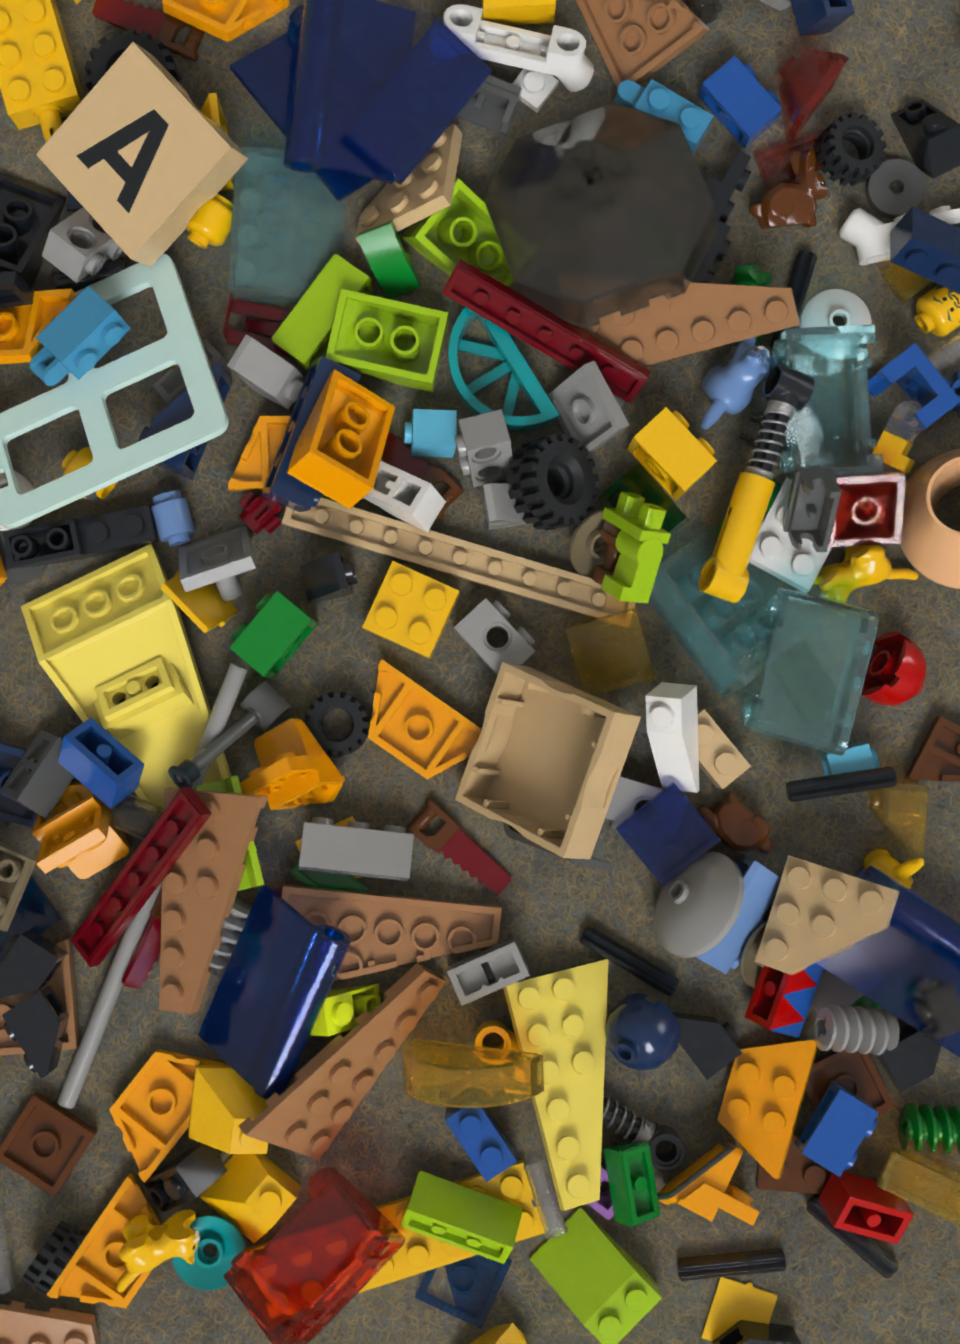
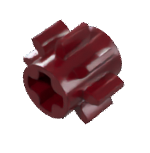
[238,490,283,535]

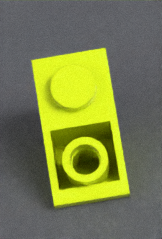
[295,983,381,1037]

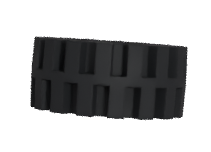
[815,112,887,186]
[304,692,370,757]
[21,1220,86,1296]

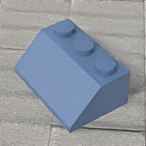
[696,855,781,974]

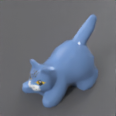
[701,337,781,430]

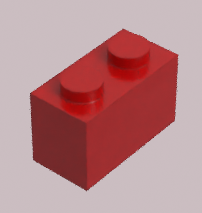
[818,1172,914,1244]

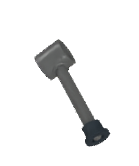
[168,681,291,789]

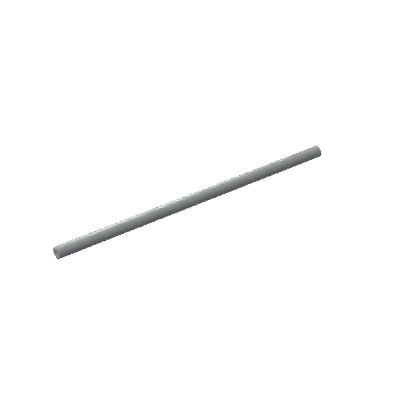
[57,663,248,1109]

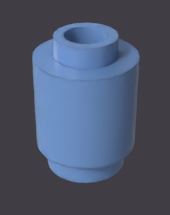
[151,490,196,547]

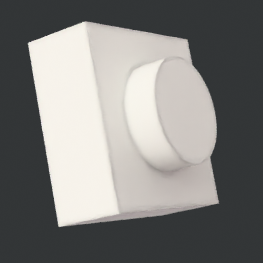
[512,69,559,113]

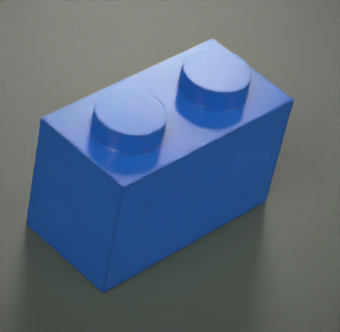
[698,56,783,149]
[58,718,144,809]
[794,1080,879,1177]
[445,1090,517,1182]

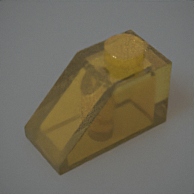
[869,783,928,859]

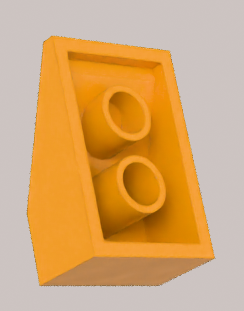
[287,369,395,509]

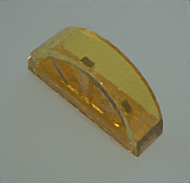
[401,1038,544,1108]
[876,1147,960,1226]

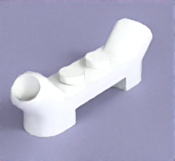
[429,4,594,92]
[839,206,960,265]

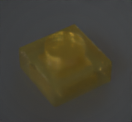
[881,264,933,304]

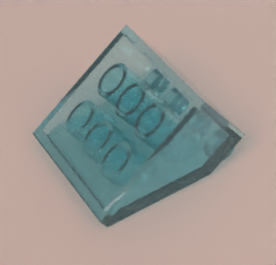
[228,146,349,305]
[649,516,812,698]

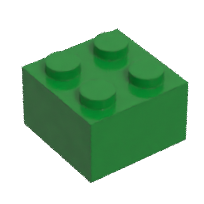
[229,591,319,679]

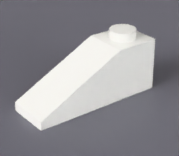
[363,461,446,532]
[646,682,699,793]

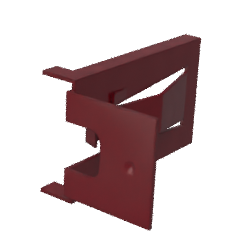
[223,293,294,358]

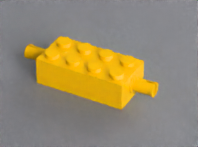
[0,0,84,143]

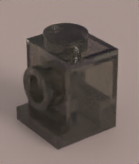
[914,977,960,1040]

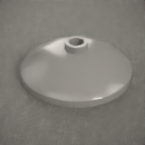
[654,852,744,958]

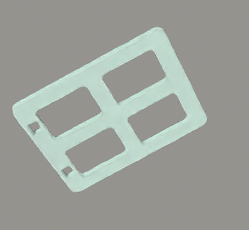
[0,254,229,529]

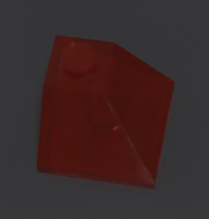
[778,48,849,143]
[828,471,906,547]

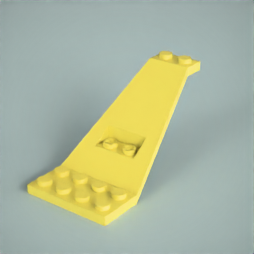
[21,544,257,851]

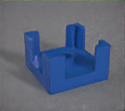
[863,343,960,441]

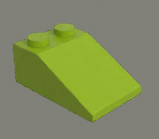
[401,178,536,287]
[326,288,449,393]
[529,1206,662,1344]

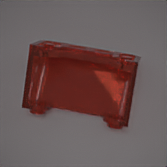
[223,1167,406,1344]

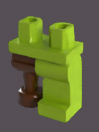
[592,491,671,604]

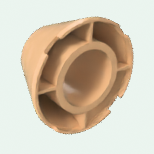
[895,449,960,589]

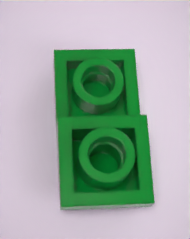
[357,220,422,299]

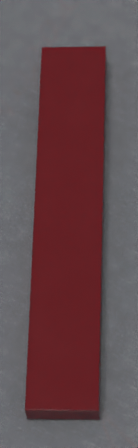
[442,259,651,404]
[71,786,212,967]

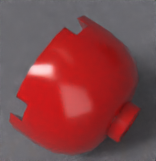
[853,631,927,706]

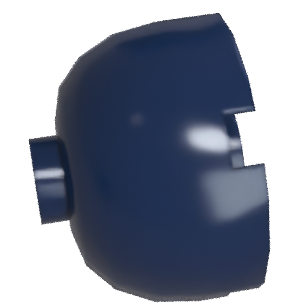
[605,993,681,1071]

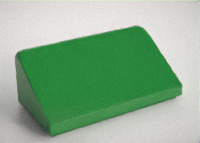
[604,1141,661,1227]

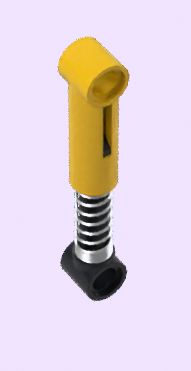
[698,362,814,603]
[475,1020,685,1170]

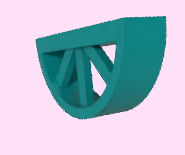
[448,307,559,432]

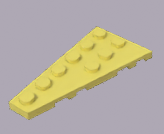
[503,959,609,1211]

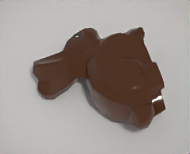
[749,149,828,229]
[684,791,772,857]

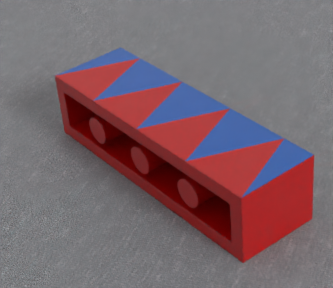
[744,958,828,1038]

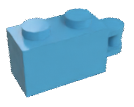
[614,79,714,165]
[29,286,131,386]

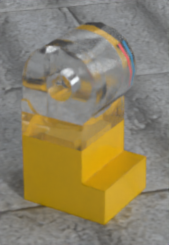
[870,400,925,474]

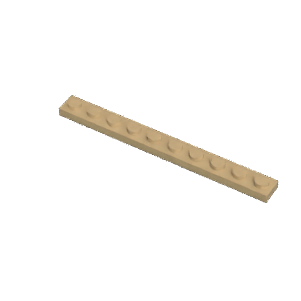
[282,498,636,628]

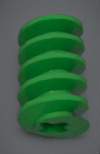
[898,1103,960,1154]

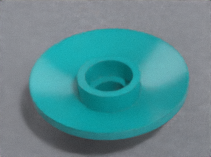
[172,1215,246,1291]

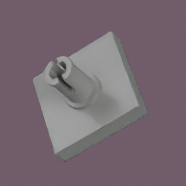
[547,361,629,456]
[178,525,256,601]

